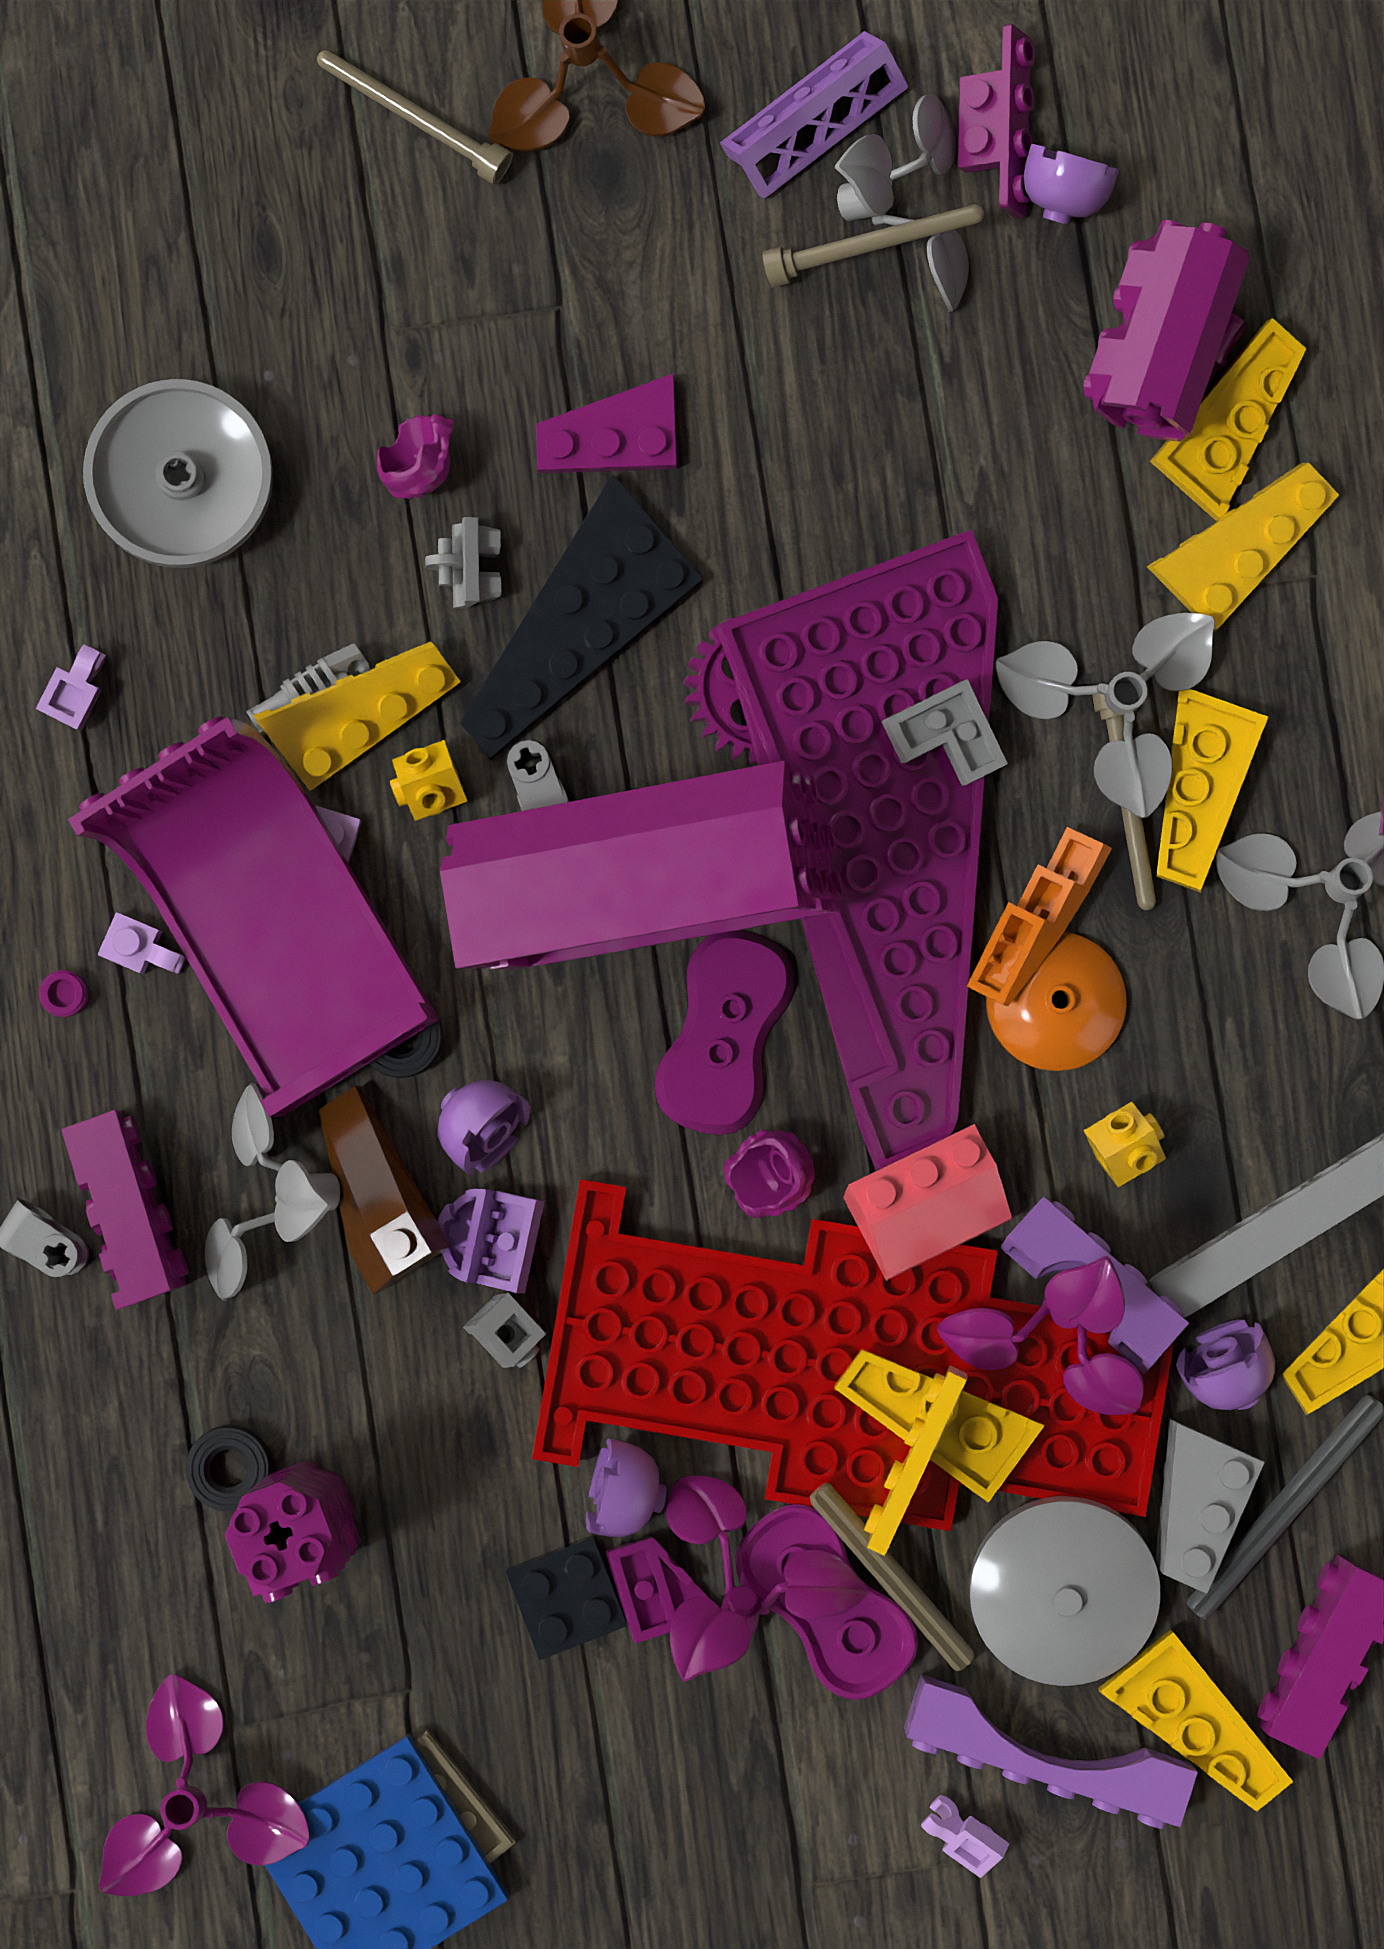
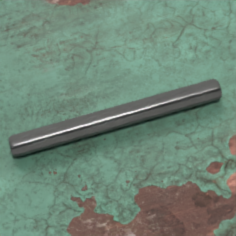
[1186,1395,1384,1620]

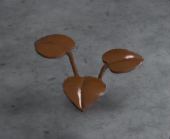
[487,0,705,152]

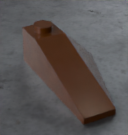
[318,1085,451,1295]

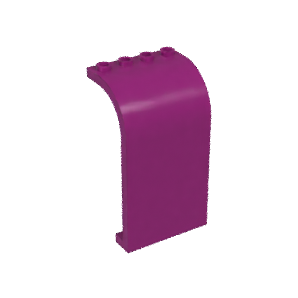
[68,716,439,1117]

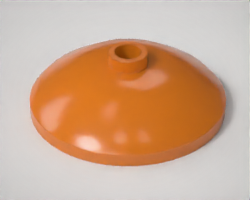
[986,932,1126,1071]

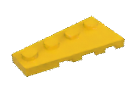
[1150,318,1306,521]
[1147,463,1339,631]
[253,641,460,791]
[1157,689,1268,893]
[1281,1268,1384,1415]
[834,1349,1045,1503]
[863,1366,967,1556]
[1097,1629,1293,1812]

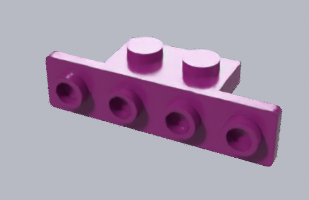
[958,24,1035,218]

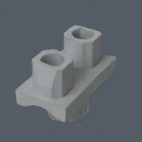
[425,517,501,609]

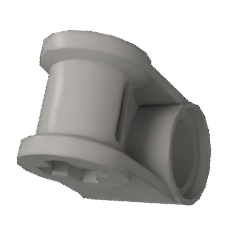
[507,740,569,811]
[0,1199,89,1277]

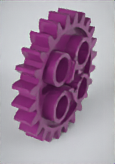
[683,613,757,765]

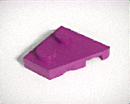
[606,1536,710,1644]

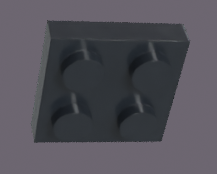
[505,1535,628,1660]

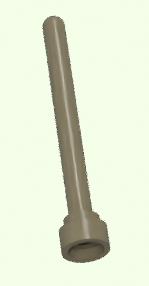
[317,50,513,185]
[763,204,984,288]
[1092,694,1156,910]

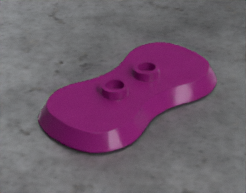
[655,930,795,1135]
[735,1504,917,1700]

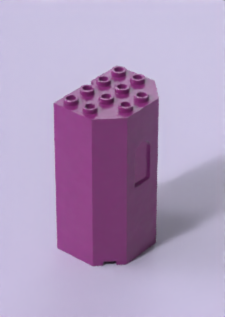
[440,760,843,970]

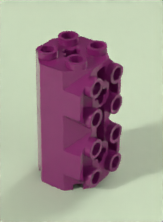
[1083,220,1250,442]
[225,1460,361,1604]

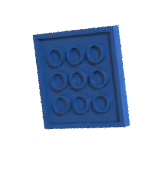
[265,1733,510,1949]

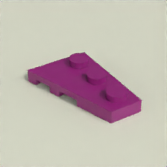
[536,374,676,474]

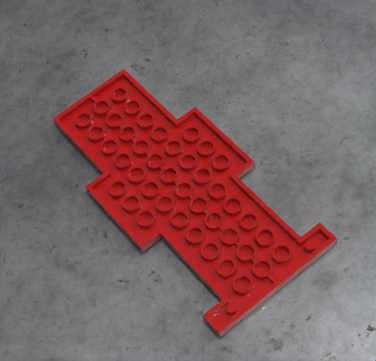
[532,1179,1174,1531]

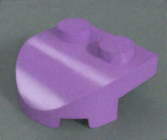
[437,1189,544,1294]

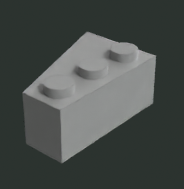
[1155,1418,1265,1594]

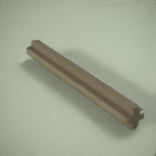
[810,1483,975,1671]

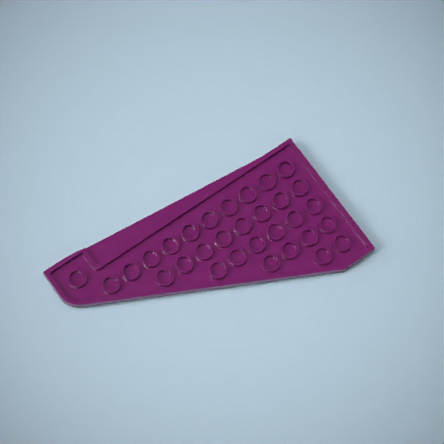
[715,529,998,1171]

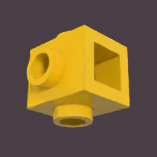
[390,740,467,821]
[1083,1102,1166,1187]

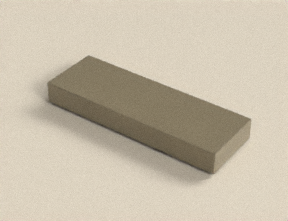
[414,1729,516,1863]

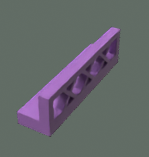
[720,31,908,199]

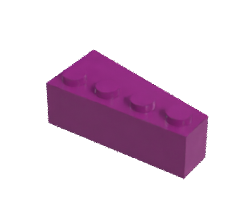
[61,1110,189,1310]
[1258,1554,1384,1760]

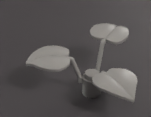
[835,94,969,312]
[995,613,1214,818]
[1215,812,1384,1020]
[205,1083,340,1301]

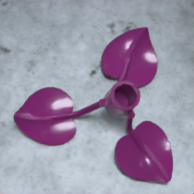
[937,1256,1144,1415]
[666,1475,867,1682]
[99,1674,310,1896]

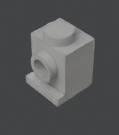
[463,1293,546,1368]

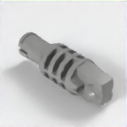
[246,643,371,737]

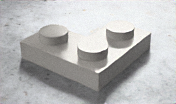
[881,679,1008,786]

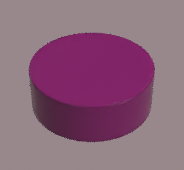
[39,970,89,1017]

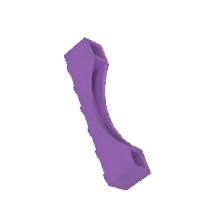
[904,1674,1198,1829]

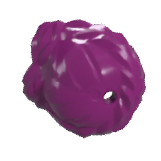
[377,414,454,500]
[723,1129,815,1218]

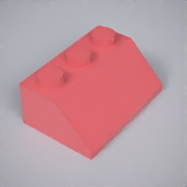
[843,1124,1012,1281]

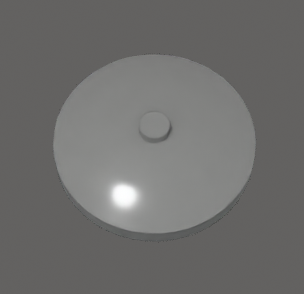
[83,379,273,568]
[969,1496,1160,1686]

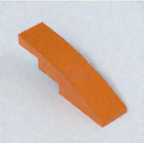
[967,827,1112,1006]

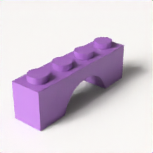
[1001,1196,1189,1374]

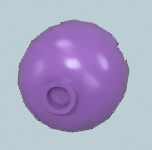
[1024,144,1119,225]
[438,1079,531,1175]
[1176,1320,1276,1410]
[586,1438,667,1537]

